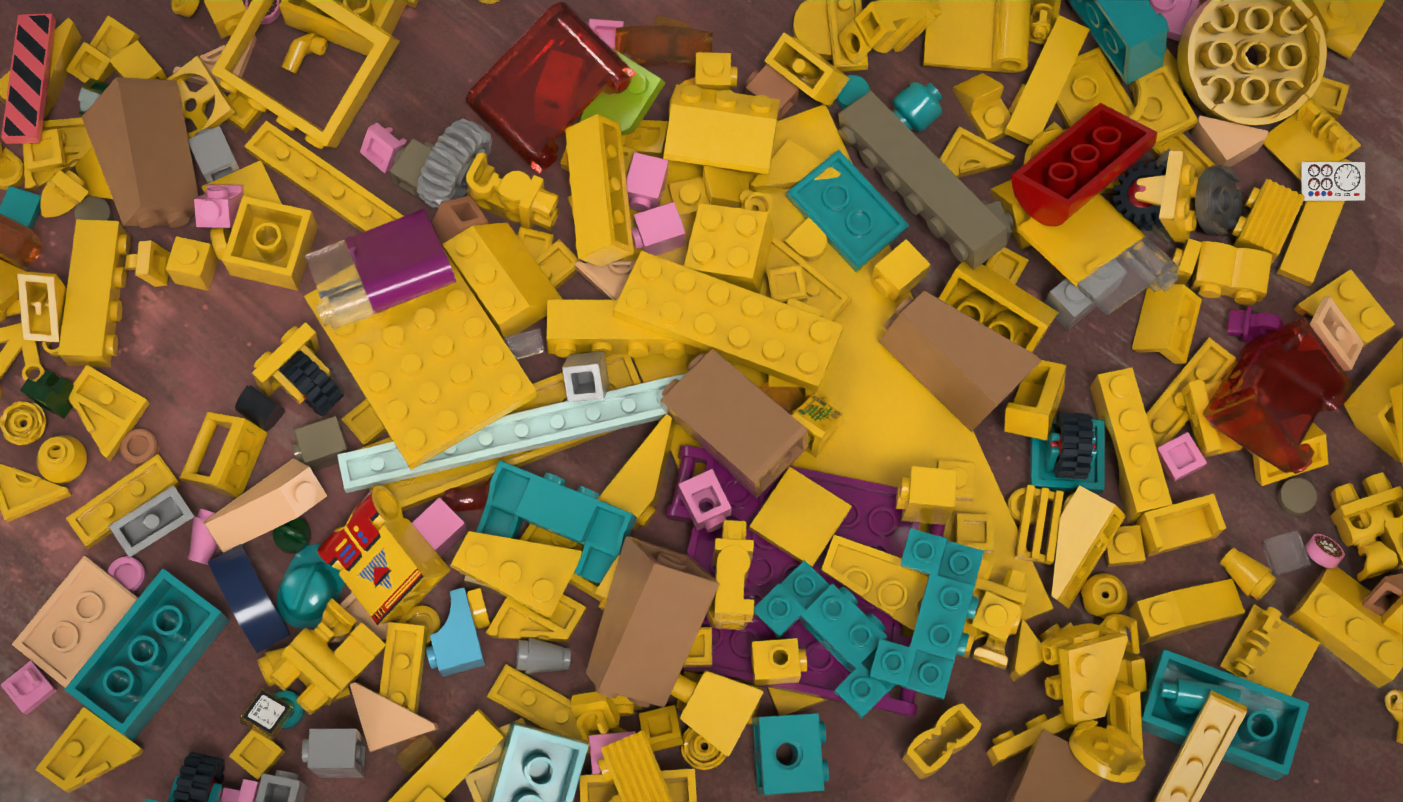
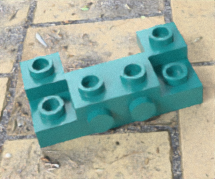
[476,460,637,584]
[869,528,984,700]
[754,560,896,719]

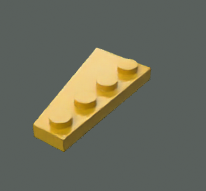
[821,535,977,632]

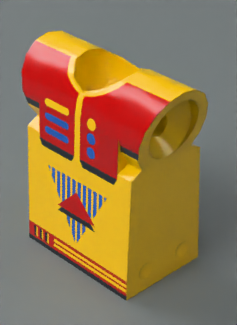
[317,485,451,625]

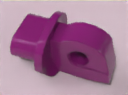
[1227,306,1285,342]

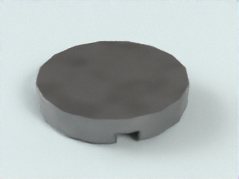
[1195,165,1243,236]

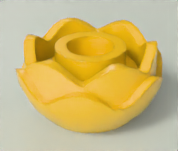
[0,401,47,445]
[1081,573,1128,619]
[681,727,726,770]

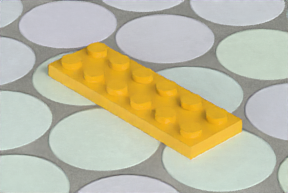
[613,250,844,392]

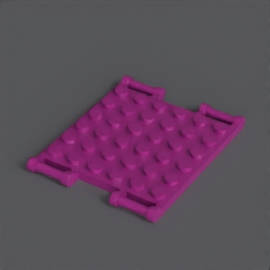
[666,445,945,717]

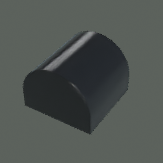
[235,385,285,431]

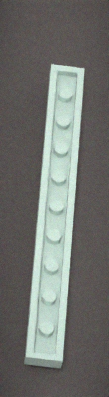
[337,373,687,493]

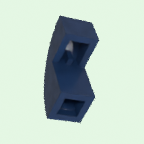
[208,544,290,653]

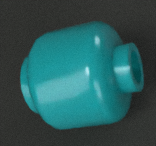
[892,81,943,133]

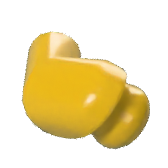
[281,32,328,74]

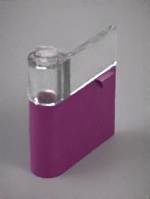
[305,209,456,330]

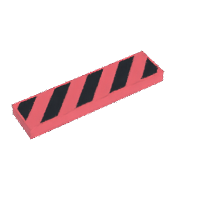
[1,14,56,144]

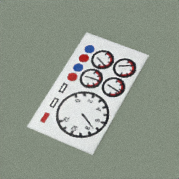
[1301,162,1365,201]

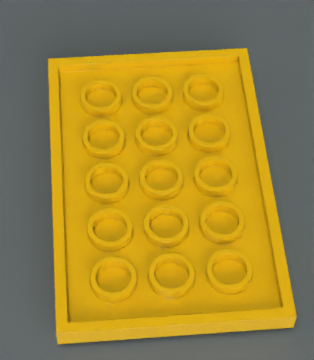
[304,250,538,470]

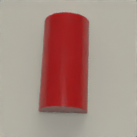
[1012,103,1157,226]

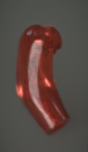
[442,475,493,512]

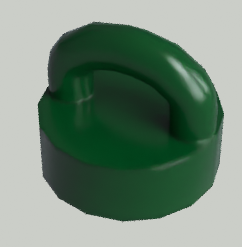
[273,517,311,554]

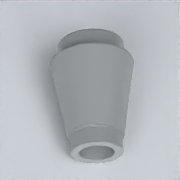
[515,637,571,674]

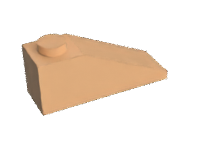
[203,458,327,553]

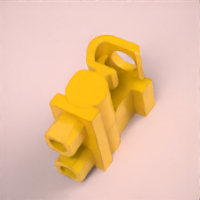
[839,0,942,63]
[466,153,560,231]
[1330,472,1403,582]
[706,520,754,630]
[956,559,1028,670]
[270,599,386,715]
[1041,614,1147,700]

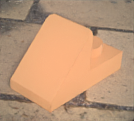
[1298,296,1364,371]

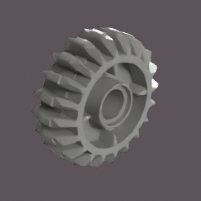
[417,118,492,210]

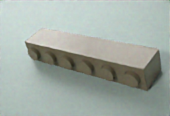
[838,91,1007,270]

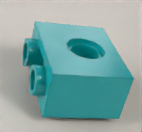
[752,713,829,795]

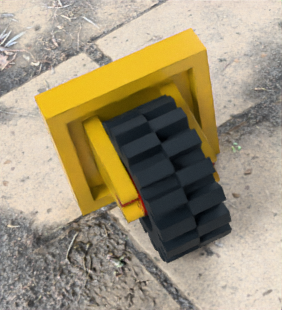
[1113,151,1200,243]
[252,322,344,416]

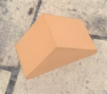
[1190,115,1268,167]

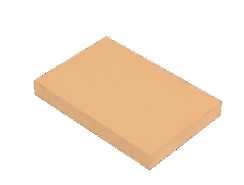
[12,556,139,688]

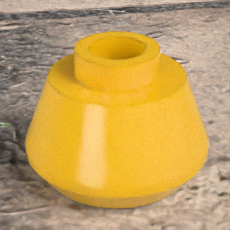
[37,435,87,484]

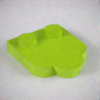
[576,45,666,135]

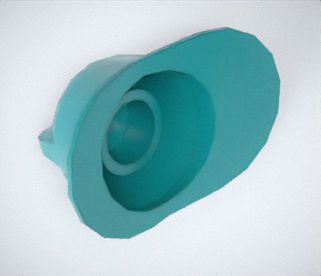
[276,543,345,629]

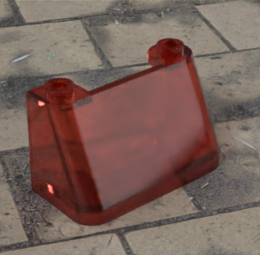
[466,2,637,173]
[1203,317,1353,474]

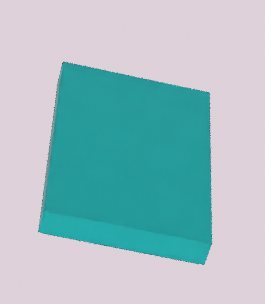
[786,149,909,272]

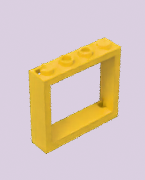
[211,0,400,150]

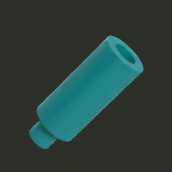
[1160,678,1241,710]

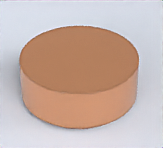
[120,429,159,467]

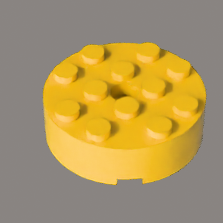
[1177,0,1327,126]

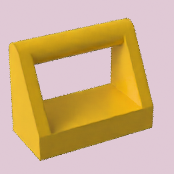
[179,412,268,498]

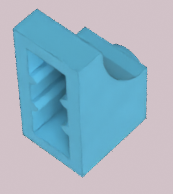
[426,587,486,677]

